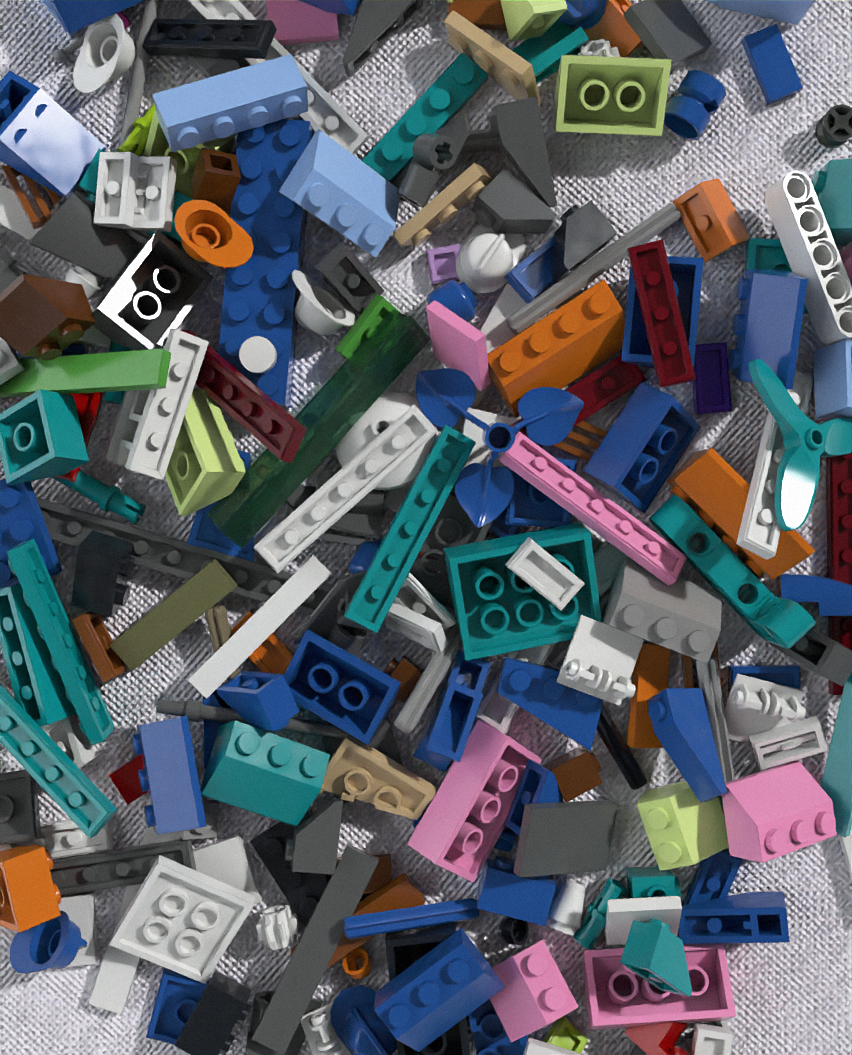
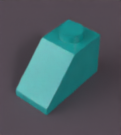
[620,919,692,997]

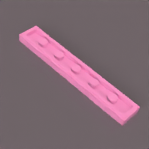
[499,432,687,586]

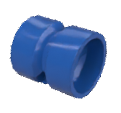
[664,70,726,140]

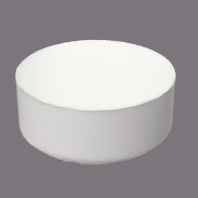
[239,336,277,374]

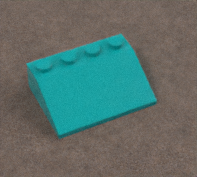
[443,523,602,661]

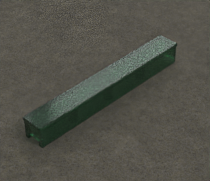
[207,309,431,549]

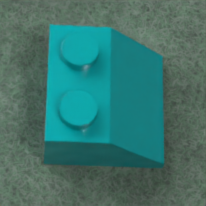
[811,158,852,247]
[0,389,89,485]

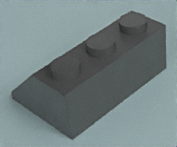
[92,230,214,350]

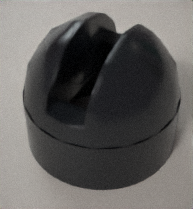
[499,916,529,945]

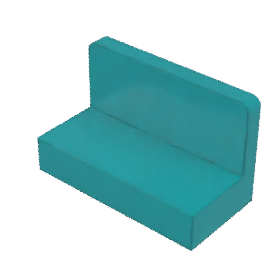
[512,21,589,85]

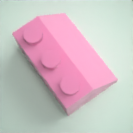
[722,761,837,863]

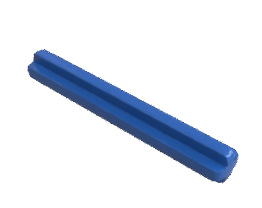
[343,898,479,939]

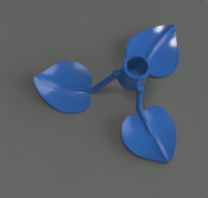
[415,368,584,527]

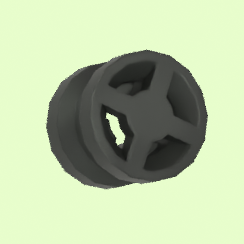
[815,104,852,149]

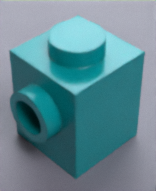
[626,866,681,899]

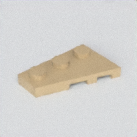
[444,10,542,106]
[393,163,495,247]
[319,733,437,820]

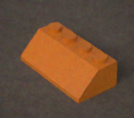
[487,279,625,418]
[667,448,815,580]

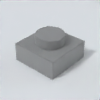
[179,800,219,840]

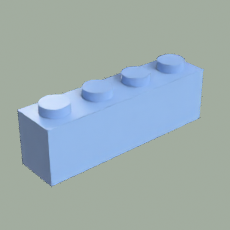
[152,54,308,152]

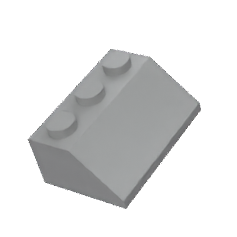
[601,556,722,664]

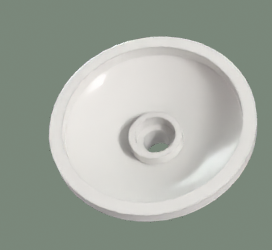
[335,392,439,490]

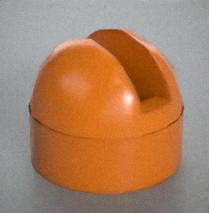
[342,948,373,980]

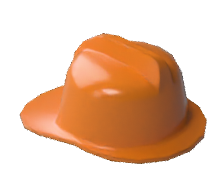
[174,200,254,268]

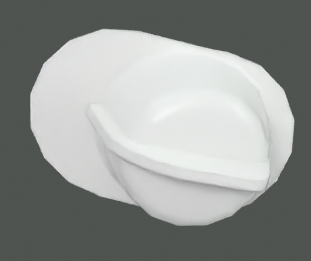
[73,13,135,94]
[456,223,525,294]
[291,270,356,336]

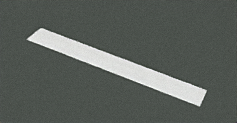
[188,555,332,699]

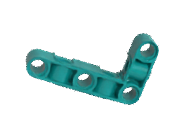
[649,494,816,649]

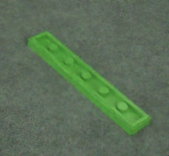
[0,348,171,398]

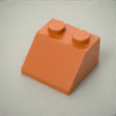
[0,844,61,933]

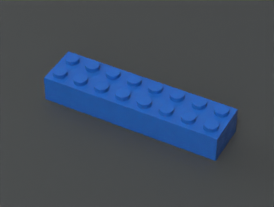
[218,119,314,409]

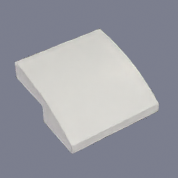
[94,152,177,232]

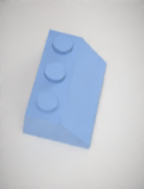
[279,129,400,258]

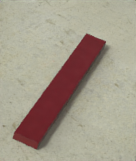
[825,421,852,695]

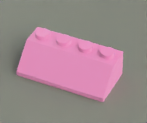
[407,720,542,883]
[583,943,736,1030]

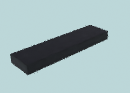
[142,18,277,59]

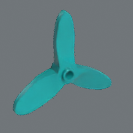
[748,359,852,532]

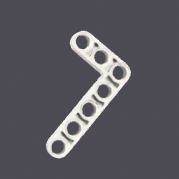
[764,171,852,345]

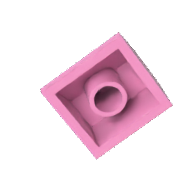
[489,939,579,1042]

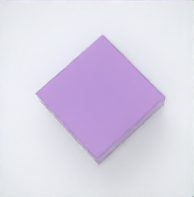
[426,244,461,286]

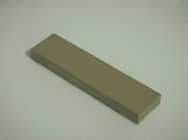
[109,559,238,671]

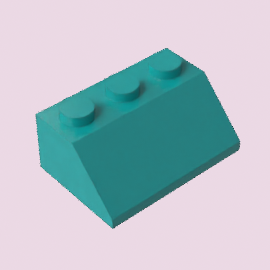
[200,720,330,826]

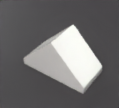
[44,716,100,769]

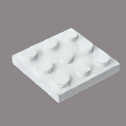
[109,855,255,984]

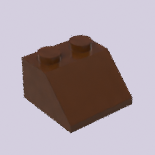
[0,273,96,361]

